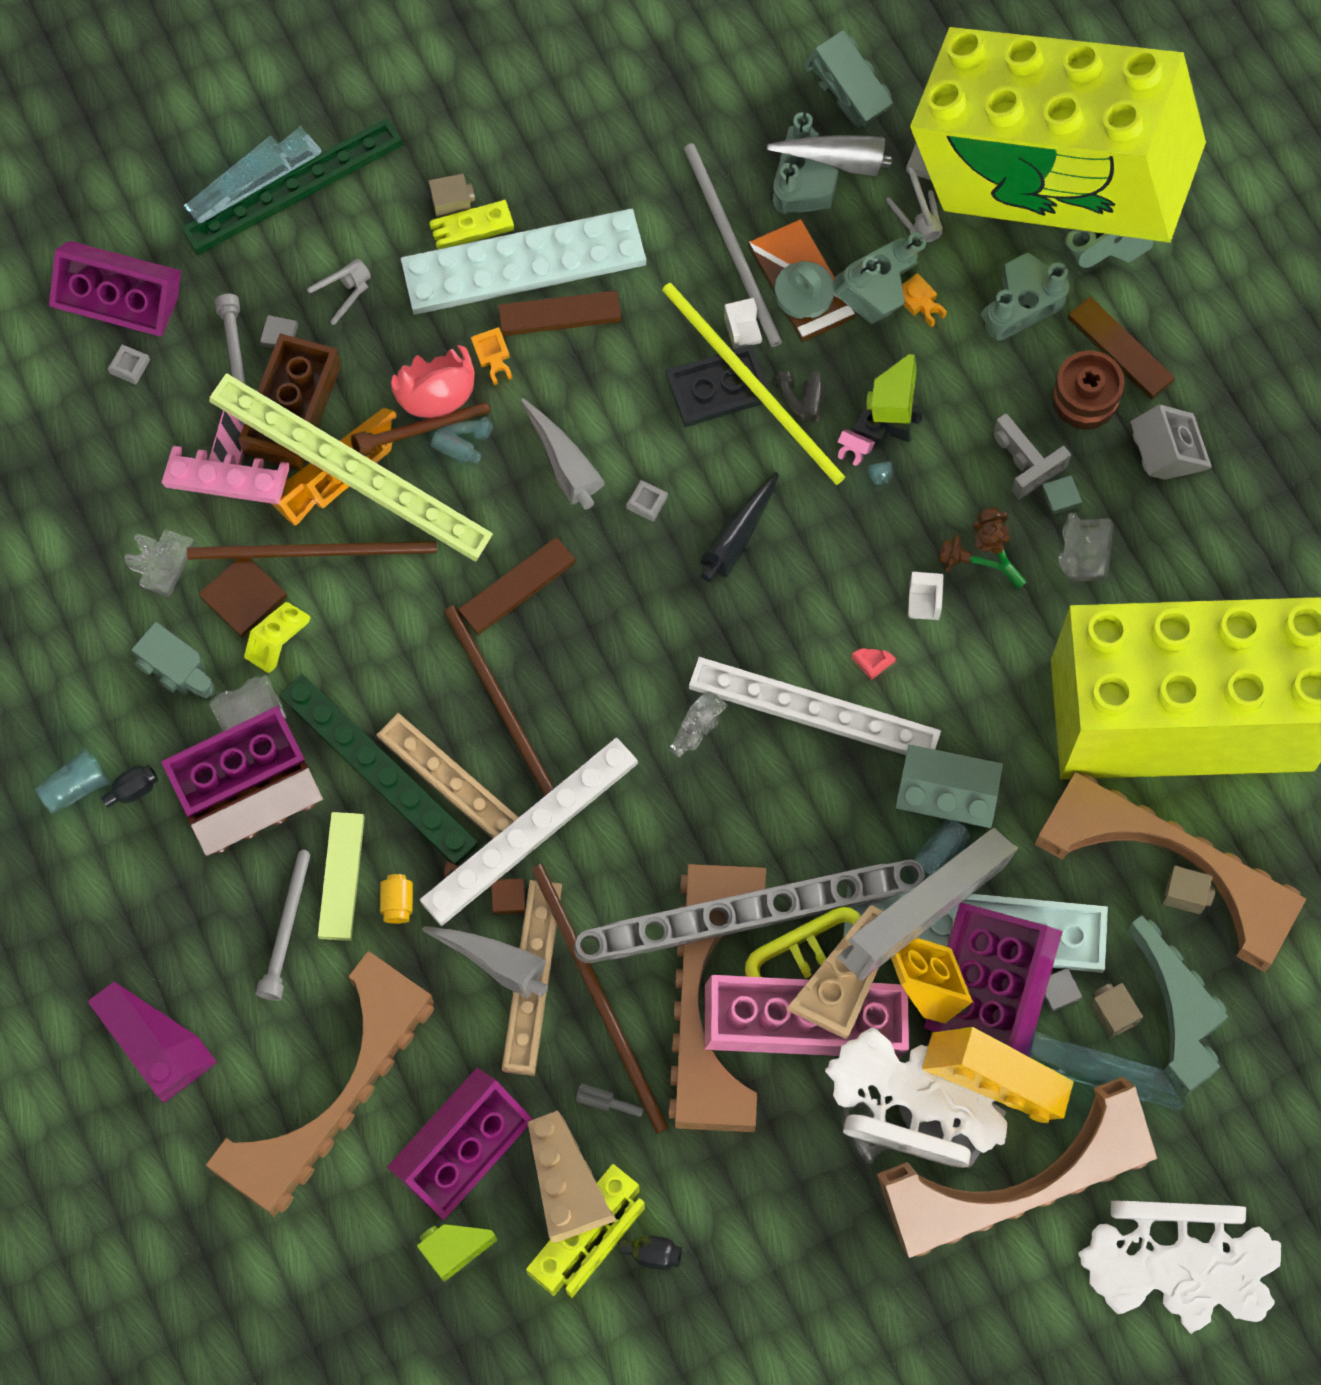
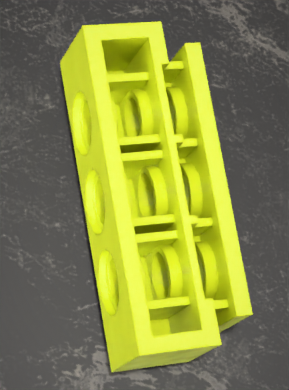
[526,1164,645,1298]

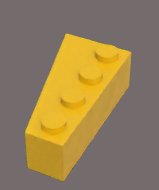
[922,1027,1074,1123]

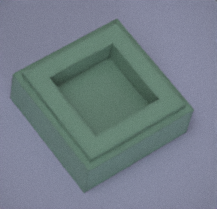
[1041,476,1082,515]

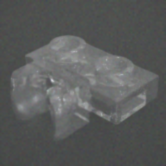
[124,529,195,597]
[669,691,727,758]

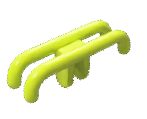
[745,907,861,979]

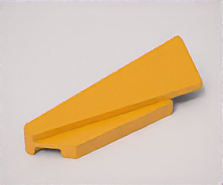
[270,408,396,526]

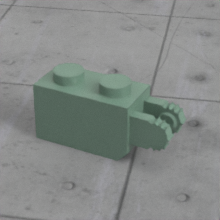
[132,622,216,701]

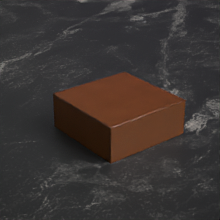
[492,878,526,915]

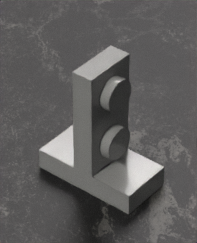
[994,413,1071,500]

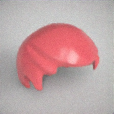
[391,345,475,418]

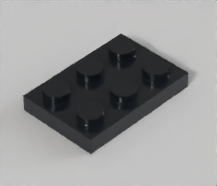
[665,344,769,428]

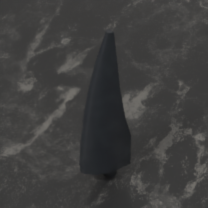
[701,472,779,582]

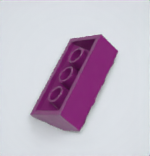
[49,241,181,337]
[161,705,305,818]
[387,1068,533,1220]

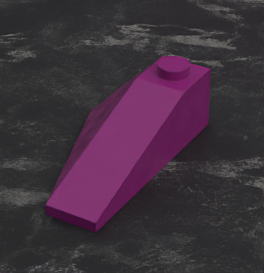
[87,982,217,1103]

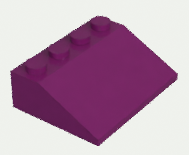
[924,902,1063,1056]

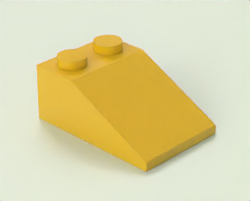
[891,938,973,1024]

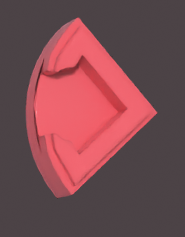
[851,648,896,680]

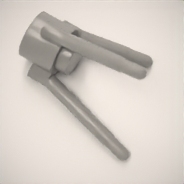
[886,166,943,243]
[307,258,371,325]

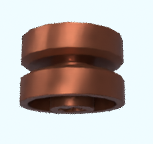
[1052,350,1125,429]

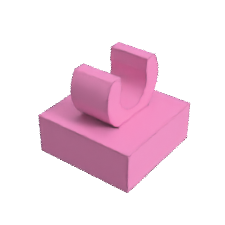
[838,429,875,466]

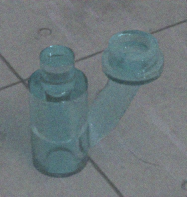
[431,417,493,464]

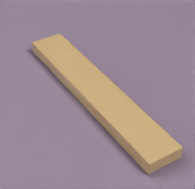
[377,713,519,839]
[502,880,562,1076]

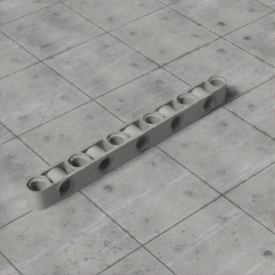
[574,860,924,963]

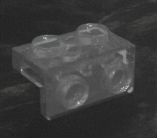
[1059,513,1114,582]

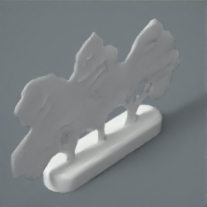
[825,1027,1007,1168]
[1078,1201,1281,1334]

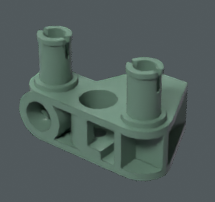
[773,112,838,214]
[1061,228,1153,268]
[833,232,926,324]
[981,252,1069,341]

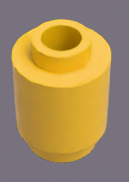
[380,874,413,924]

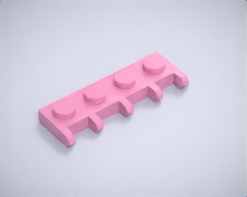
[162,446,289,505]

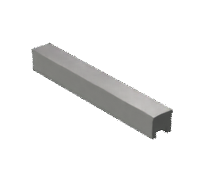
[837,827,1018,981]

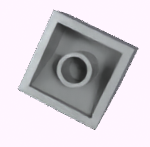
[1130,404,1212,480]

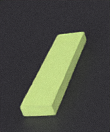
[318,812,365,941]

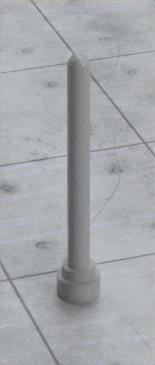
[215,294,246,426]
[255,850,310,1001]

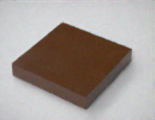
[199,558,288,638]

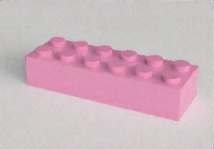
[705,975,909,1059]

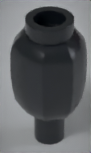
[101,765,159,808]
[619,1236,682,1270]

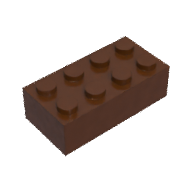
[238,333,341,471]

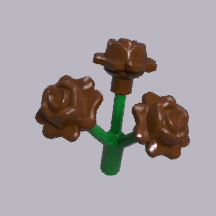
[939,507,1027,589]

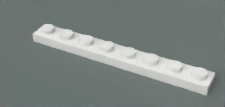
[689,657,941,755]
[420,737,638,926]

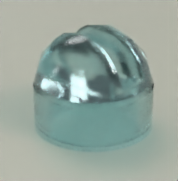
[867,461,893,485]

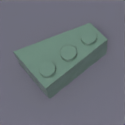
[802,30,894,129]

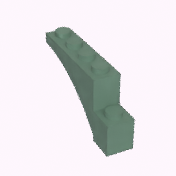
[1127,915,1228,1097]

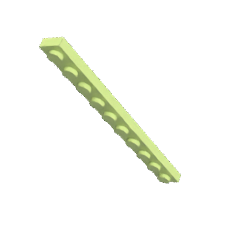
[209,373,493,562]

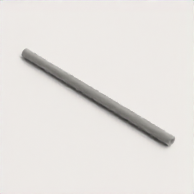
[684,144,782,347]

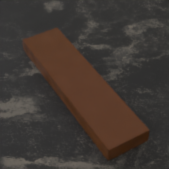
[499,291,621,336]
[1067,296,1175,400]
[458,537,576,635]

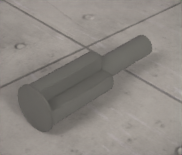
[576,1083,644,1117]

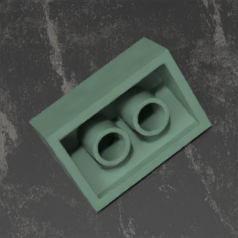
[896,744,1003,828]

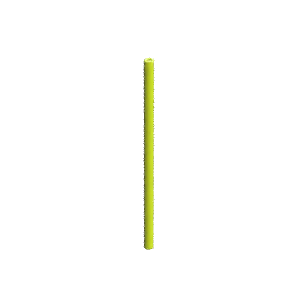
[662,283,845,485]

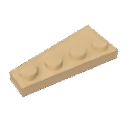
[786,905,884,1039]
[528,1111,617,1243]

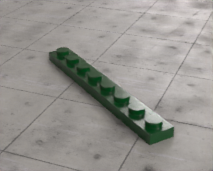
[181,118,403,255]
[279,674,479,866]

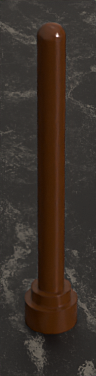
[351,403,490,457]

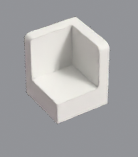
[724,298,762,350]
[908,572,943,620]

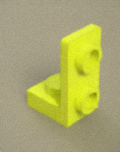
[244,602,311,673]

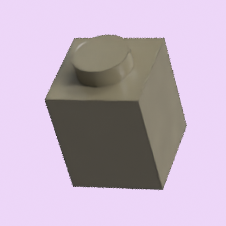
[429,173,475,219]
[1162,866,1215,914]
[1090,983,1143,1039]

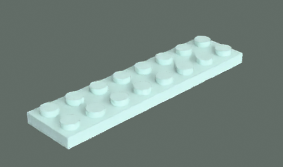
[401,208,646,315]
[843,885,1108,973]

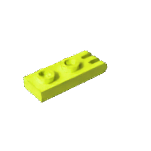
[429,200,514,250]

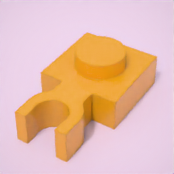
[902,273,947,327]
[471,327,512,385]

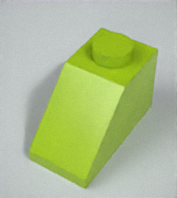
[867,354,917,423]
[417,1224,497,1282]

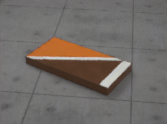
[748,219,856,342]

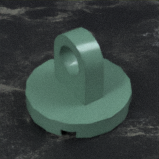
[775,261,834,319]

